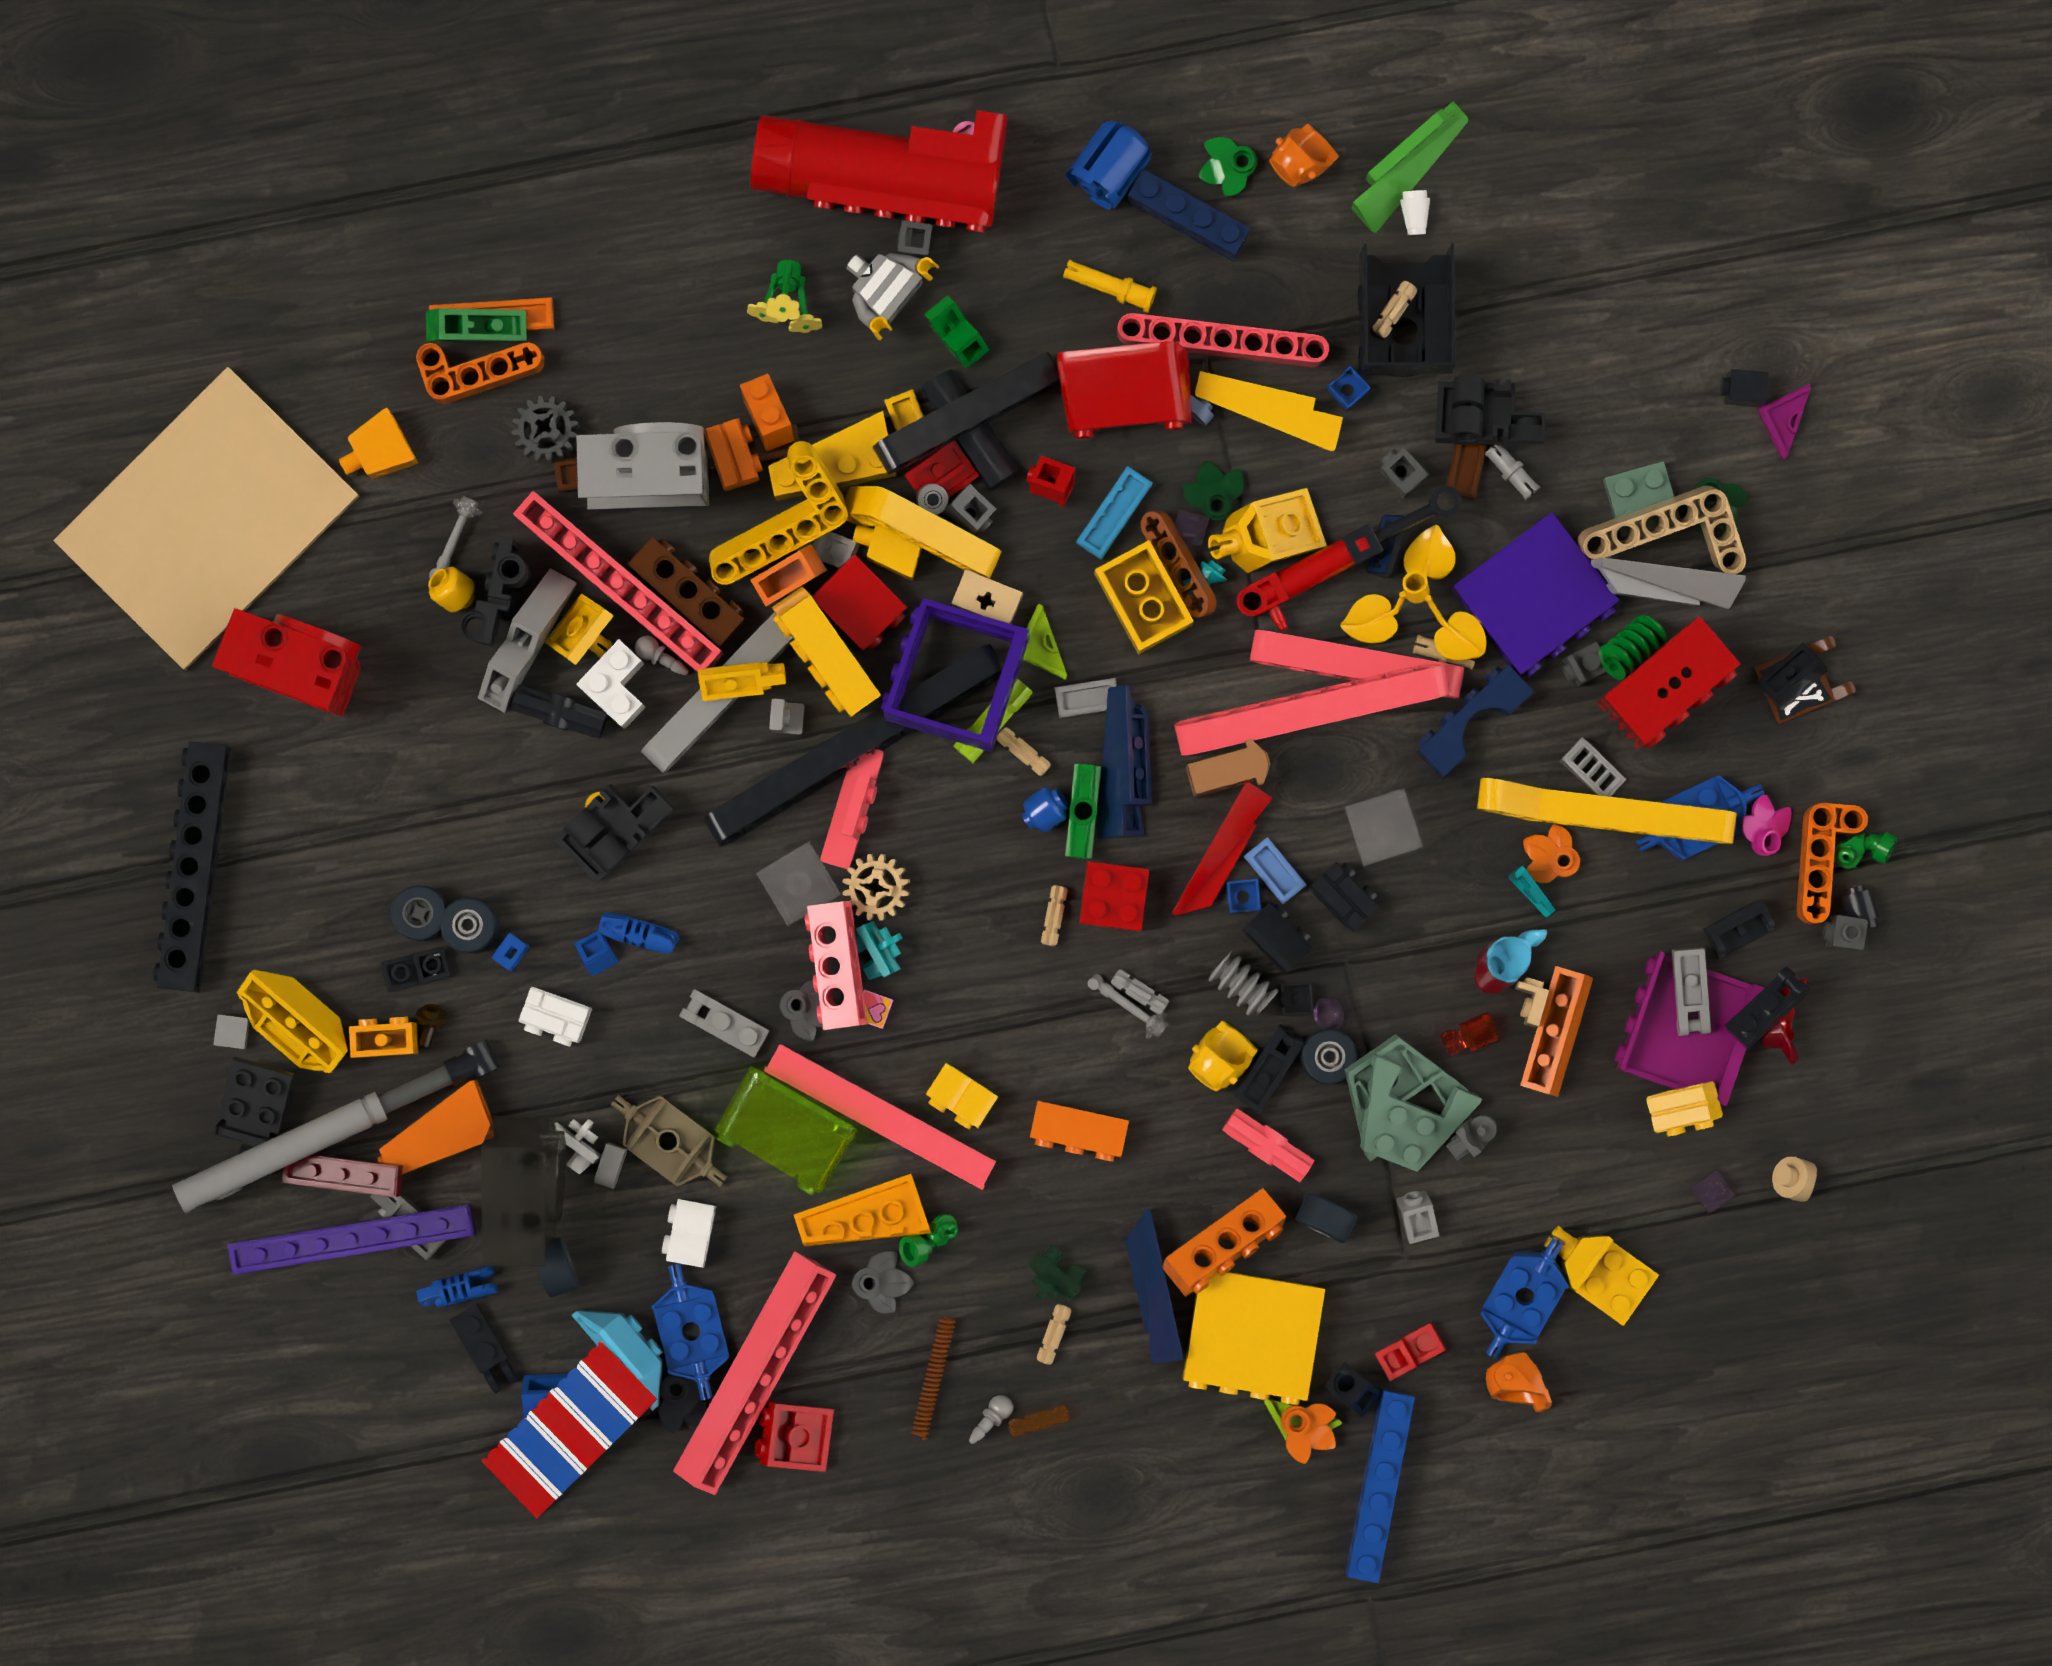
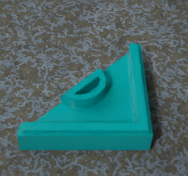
[1508,866,1555,918]

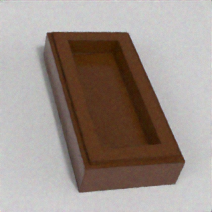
[1446,443,1487,500]

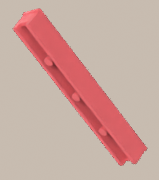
[764,1044,996,1190]

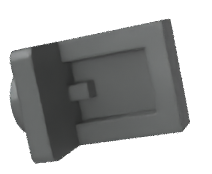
[1823,915,1868,950]

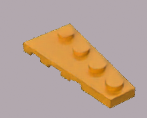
[794,1174,931,1246]

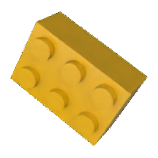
[1094,540,1194,655]

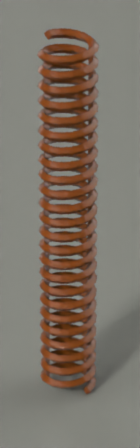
[911,1316,956,1440]

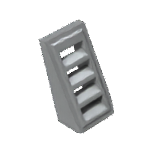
[1559,737,1626,797]

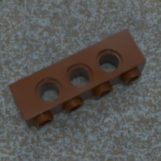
[628,537,746,650]

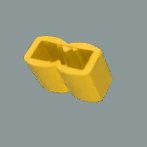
[926,1063,999,1130]

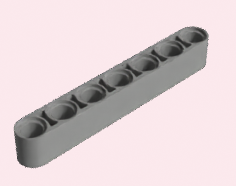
[641,612,794,773]

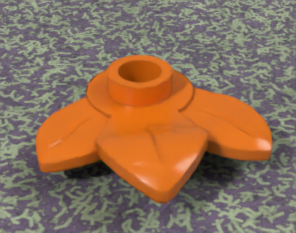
[1523,824,1581,883]
[1281,1403,1336,1464]

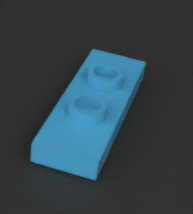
[1076,466,1153,560]

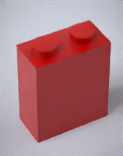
[811,554,907,651]

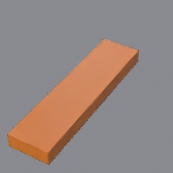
[429,297,555,332]

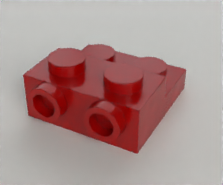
[755,1401,834,1472]

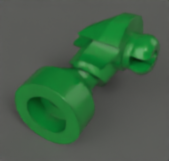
[1834,832,1898,869]
[899,1214,958,1267]

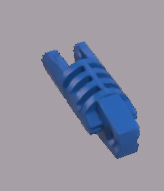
[598,912,680,954]
[416,1266,498,1308]

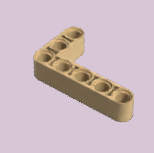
[1577,486,1746,574]

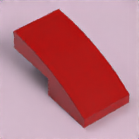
[1375,1321,1447,1381]

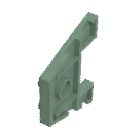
[1344,1034,1468,1162]
[1360,1054,1482,1172]

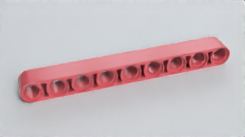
[1174,661,1450,755]

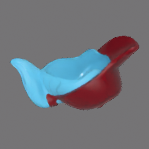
[1475,929,1547,994]

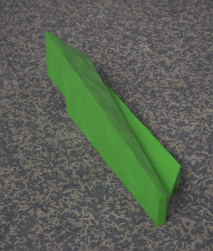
[1351,101,1468,233]

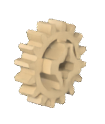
[842,854,910,921]

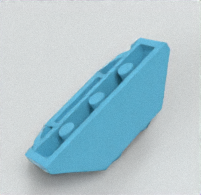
[572,1309,663,1411]

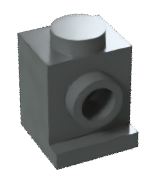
[897,220,932,258]
[1379,447,1429,499]
[941,484,996,534]

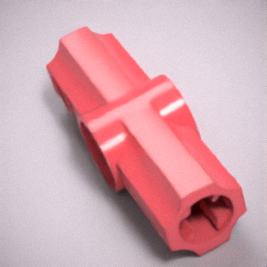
[1222,1108,1315,1182]

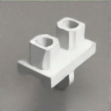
[543,1119,602,1174]

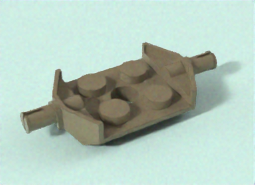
[611,1095,728,1187]

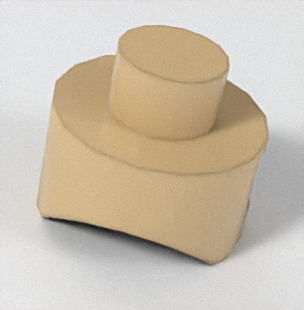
[1772,1157,1817,1202]

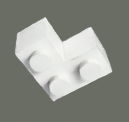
[576,639,646,730]

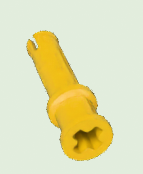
[1063,260,1157,313]

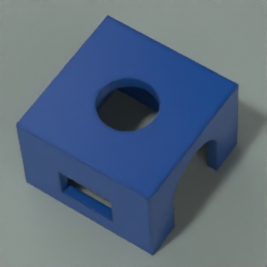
[1326,366,1371,412]
[1226,879,1261,914]
[491,933,530,971]

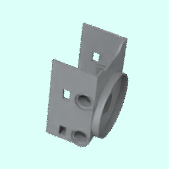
[576,422,709,510]

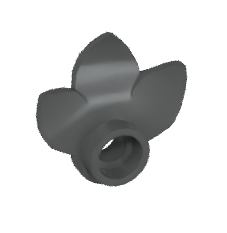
[779,980,823,1041]
[852,1251,914,1313]

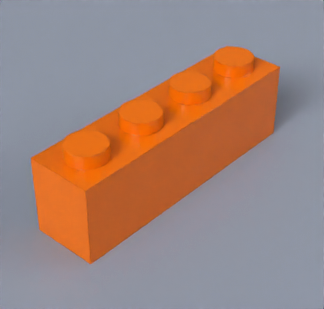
[1520,966,1593,1097]

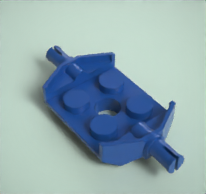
[1635,775,1764,861]
[1481,1237,1569,1359]
[651,1263,730,1400]

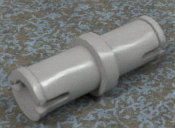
[1485,441,1540,500]

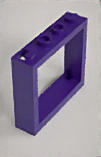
[881,598,1030,752]

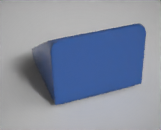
[574,930,618,976]

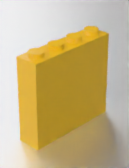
[1183,1272,1325,1405]

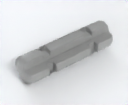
[1111,969,1169,1015]

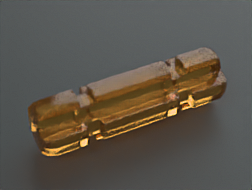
[1008,1405,1069,1437]

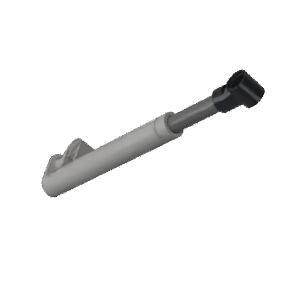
[172,1039,501,1215]

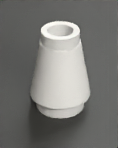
[1400,190,1430,235]

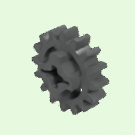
[511,396,579,464]

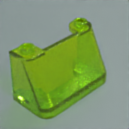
[715,1066,860,1196]

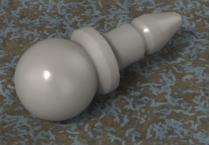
[635,636,688,675]
[969,1395,1013,1444]

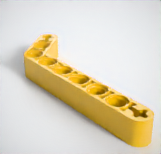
[1477,778,1737,844]

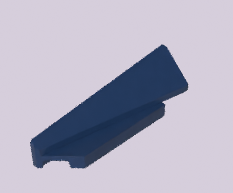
[1097,685,1152,839]
[1125,1209,1183,1364]

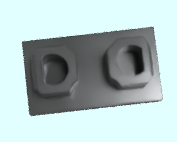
[1446,1115,1497,1161]

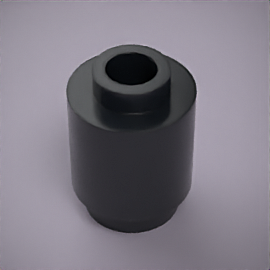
[1841,884,1880,929]

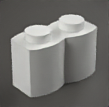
[662,1199,716,1268]

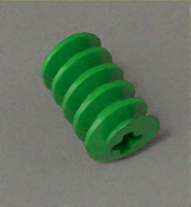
[1599,615,1667,680]

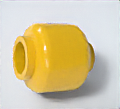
[428,567,475,613]

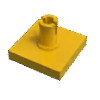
[544,593,613,665]

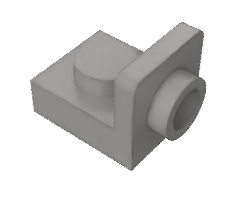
[769,699,805,735]
[1396,1191,1439,1244]

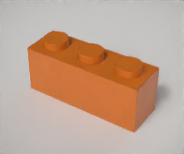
[1030,1101,1129,1162]

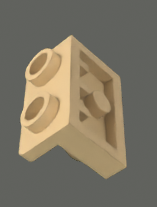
[1515,977,1549,1028]

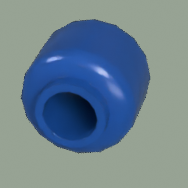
[1022,787,1070,833]

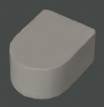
[594,1142,628,1189]

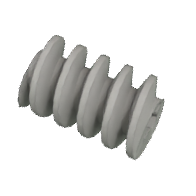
[1209,951,1279,1016]

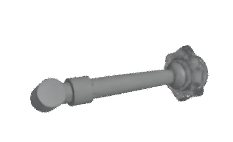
[429,496,482,578]
[1087,974,1169,1039]

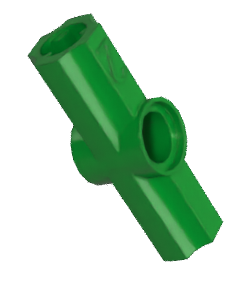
[1065,764,1101,859]

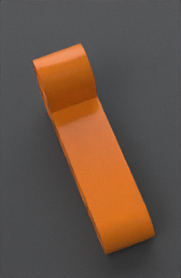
[416,342,545,404]
[1797,803,1868,925]

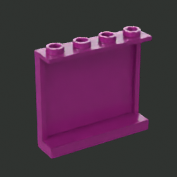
[1614,951,1764,1106]

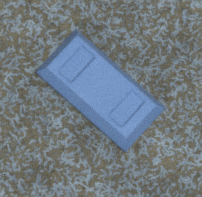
[1244,837,1306,904]

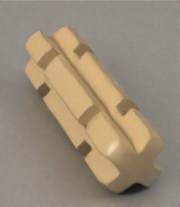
[1372,281,1417,338]
[997,727,1051,776]
[1041,885,1068,946]
[1037,1304,1071,1365]

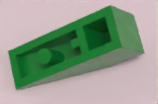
[425,308,527,342]

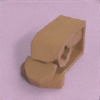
[1186,739,1271,798]

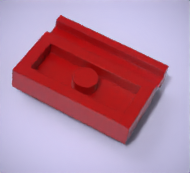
[903,441,980,498]

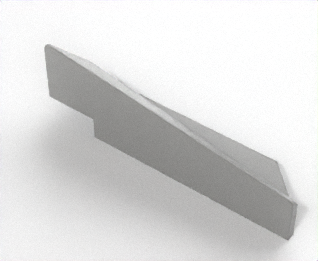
[1591,558,1746,609]

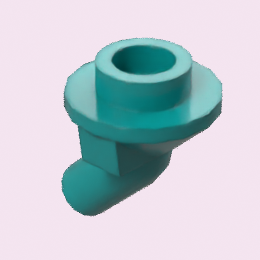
[1183,560,1227,591]

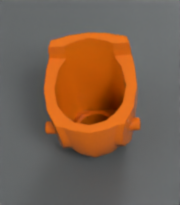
[1269,124,1339,188]
[1486,1352,1552,1412]

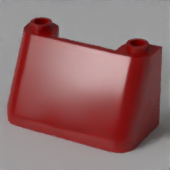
[1057,341,1192,439]

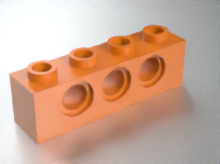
[1162,1188,1286,1297]

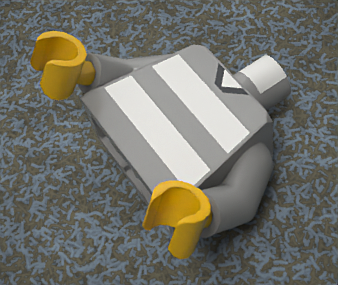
[846,253,939,340]

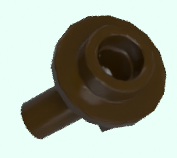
[416,1004,447,1049]

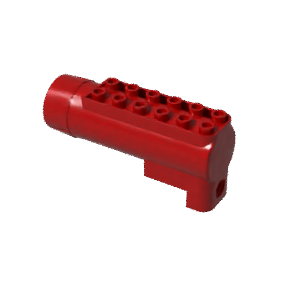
[751,110,1009,233]

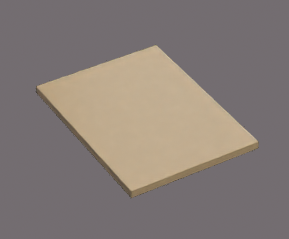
[53,367,360,671]

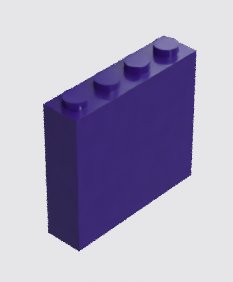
[1450,512,1620,677]

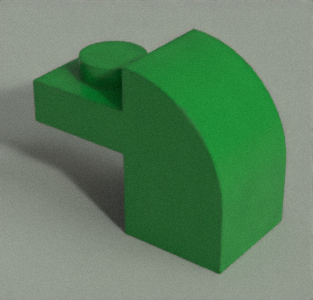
[924,295,990,369]

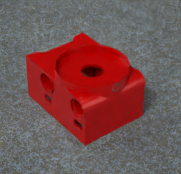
[212,608,362,717]

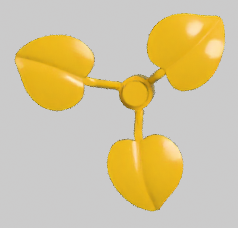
[1341,525,1487,661]

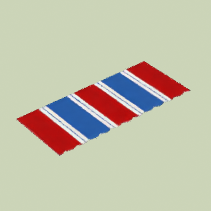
[481,1340,657,1519]

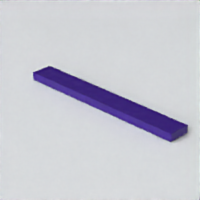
[227,1203,476,1275]

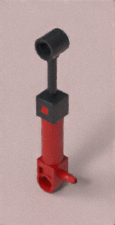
[1237,486,1462,632]

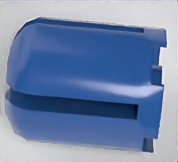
[1065,120,1152,210]

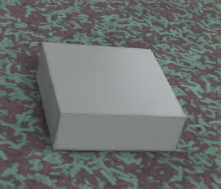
[213,1015,250,1049]

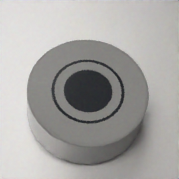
[916,483,948,515]

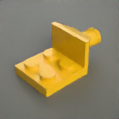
[1208,488,1327,573]
[1544,1225,1659,1326]

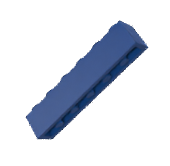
[1345,1388,1415,1583]

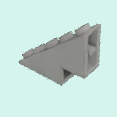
[478,568,577,713]

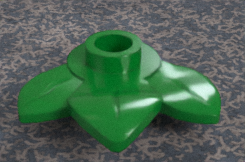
[1199,137,1258,197]

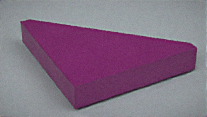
[1757,384,1811,461]

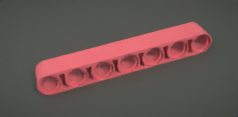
[1117,313,1329,367]
[1249,630,1464,699]

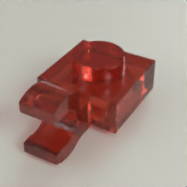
[1440,1011,1499,1056]

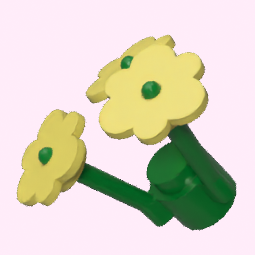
[747,260,822,333]

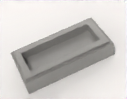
[1055,678,1117,719]

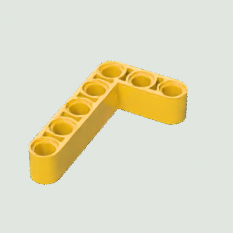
[709,441,848,585]
[844,486,1002,579]

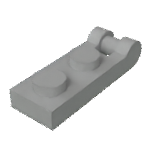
[1672,947,1711,1036]
[679,989,770,1058]

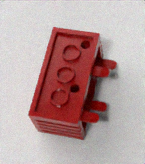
[1596,616,1741,750]

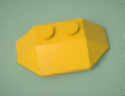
[237,970,348,1073]

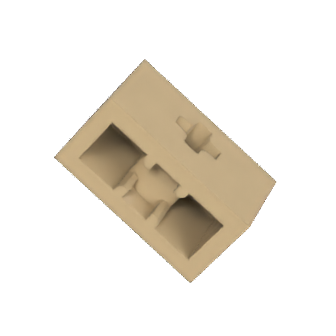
[951,569,1023,624]

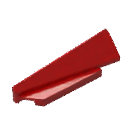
[1171,781,1272,916]

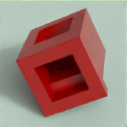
[1026,456,1076,507]

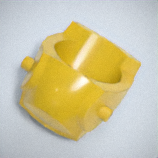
[1188,1021,1258,1092]

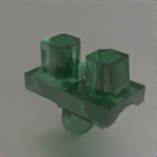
[1027,1245,1086,1301]

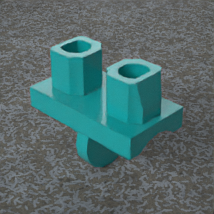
[856,921,903,980]

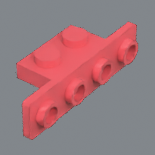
[820,749,884,869]

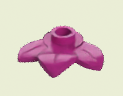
[1742,794,1792,856]

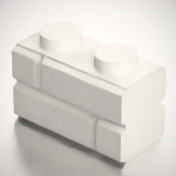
[518,987,592,1047]

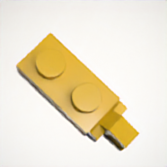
[698,662,786,701]

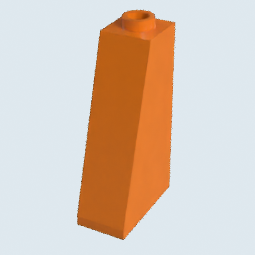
[378,1080,499,1175]

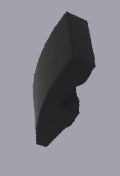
[380,946,450,993]

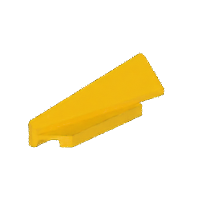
[1195,371,1343,451]

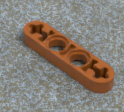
[1141,511,1217,618]

